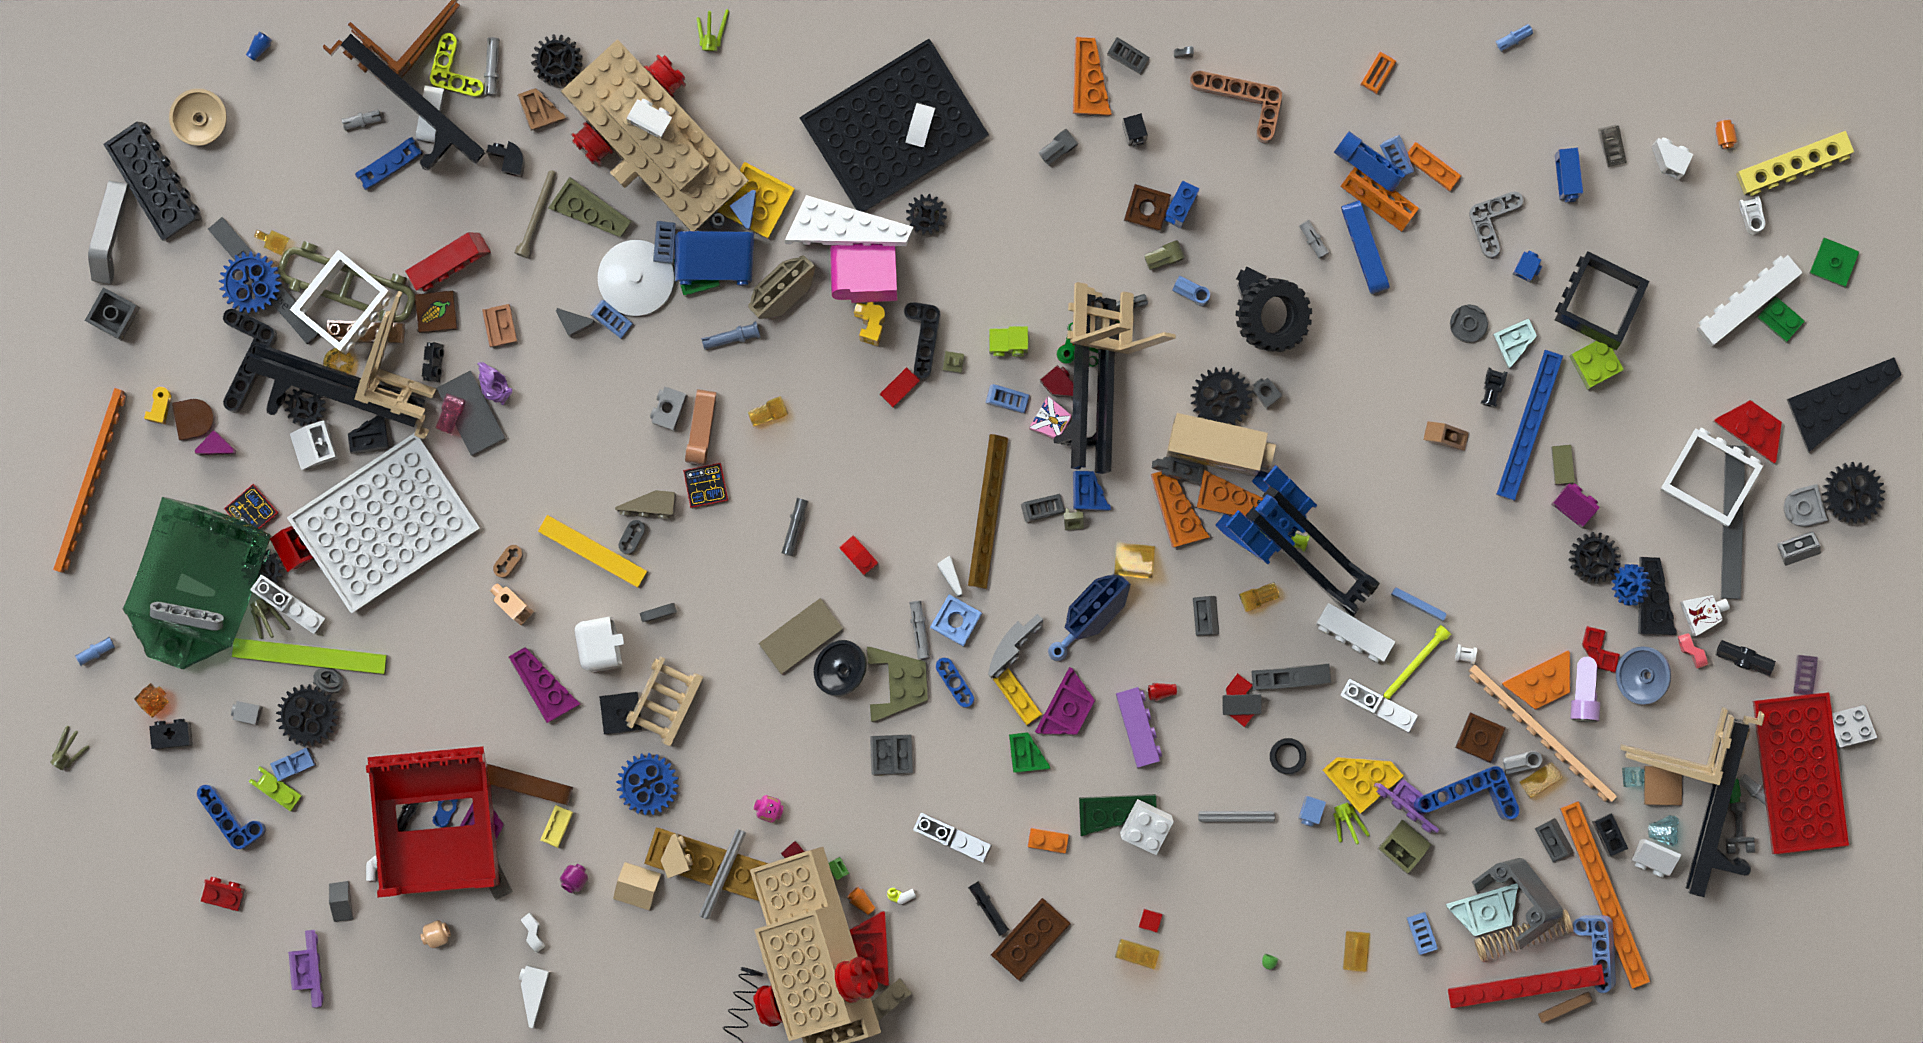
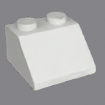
[627,99,672,139]
[1631,839,1681,878]

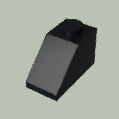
[1236,266,1267,299]

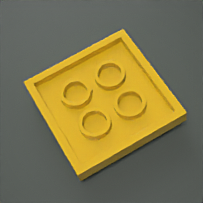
[717,162,795,239]

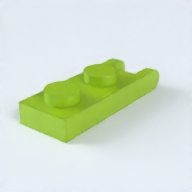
[248,766,302,811]

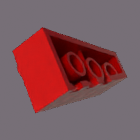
[405,232,491,292]

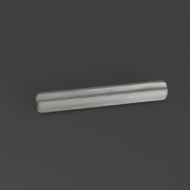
[1198,811,1275,822]

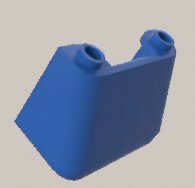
[675,231,754,286]

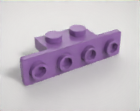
[1374,779,1439,833]
[288,930,324,1008]

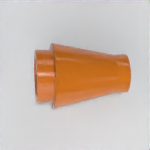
[847,887,876,915]

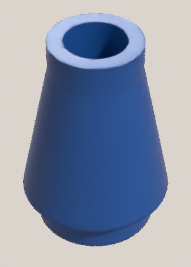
[246,31,272,61]

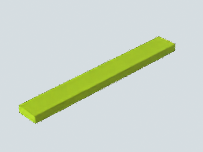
[232,638,387,674]

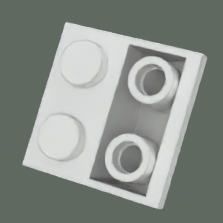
[1652,138,1693,180]
[290,420,338,470]

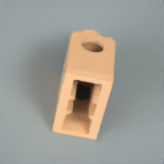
[490,583,534,625]

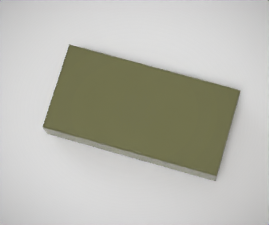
[1551,445,1575,485]

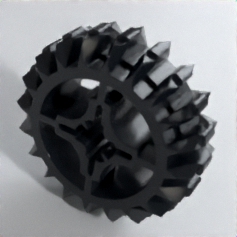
[531,34,583,86]
[1568,532,1621,584]

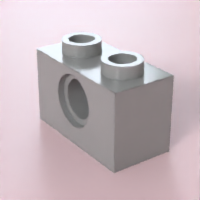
[650,386,687,431]

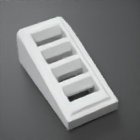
[937,556,962,596]

